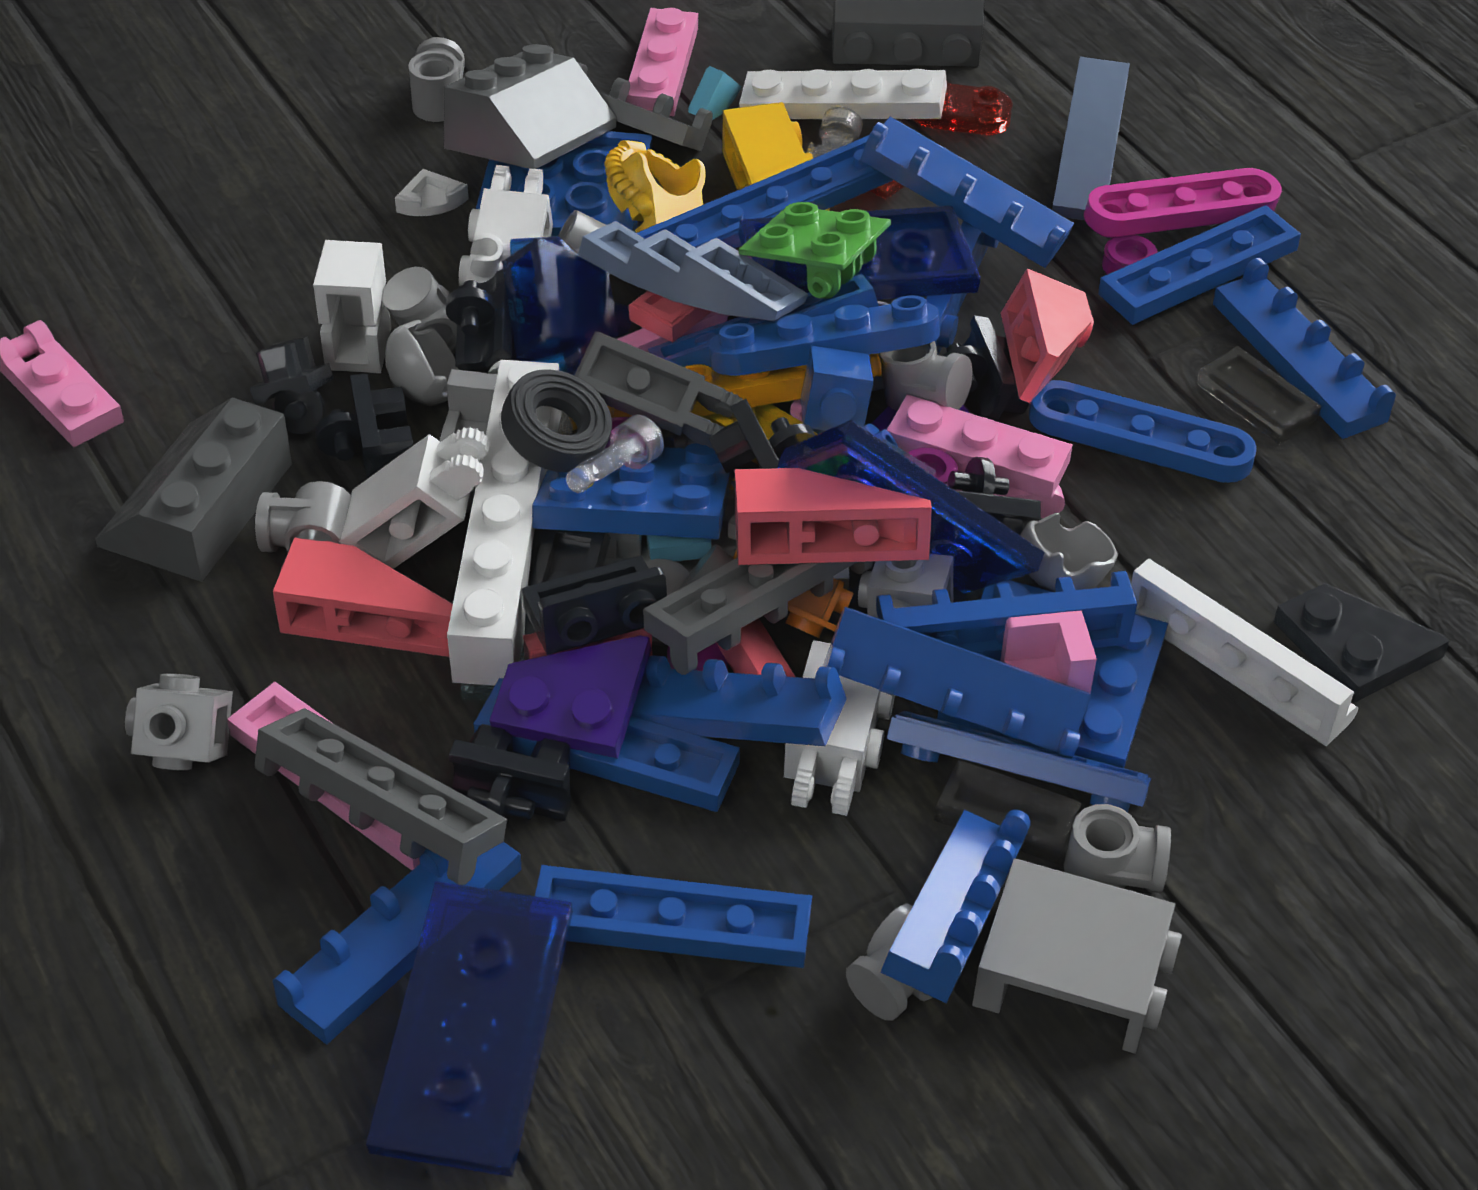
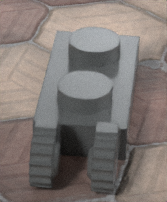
[574,332,743,448]

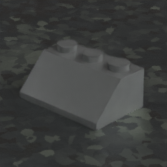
[832,0,984,67]
[444,44,617,169]
[95,397,292,582]

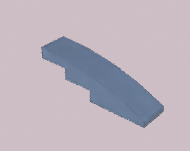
[1052,57,1130,220]
[578,221,808,321]

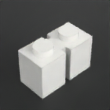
[313,240,391,373]

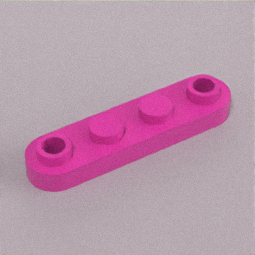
[1084,168,1282,238]

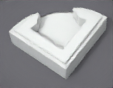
[395,169,469,216]

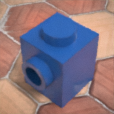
[800,345,874,438]

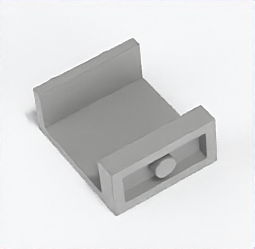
[972,858,1182,1054]

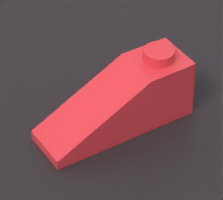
[1001,269,1094,403]
[735,468,932,565]
[273,537,453,657]

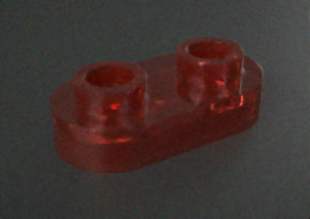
[914,82,1013,135]

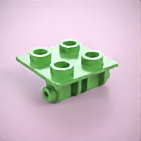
[739,202,891,299]

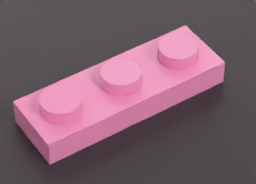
[626,8,698,116]
[887,394,1073,499]

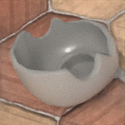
[385,320,459,406]
[1018,513,1118,592]

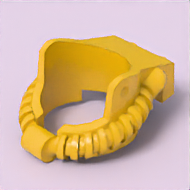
[604,140,706,233]

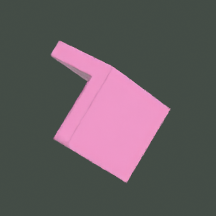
[1000,611,1097,694]

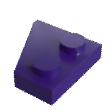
[489,635,651,759]

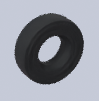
[501,369,612,472]

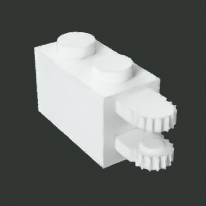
[459,165,553,308]
[339,427,490,569]
[784,640,895,816]

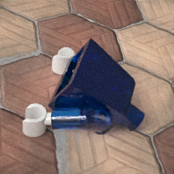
[470,233,631,375]

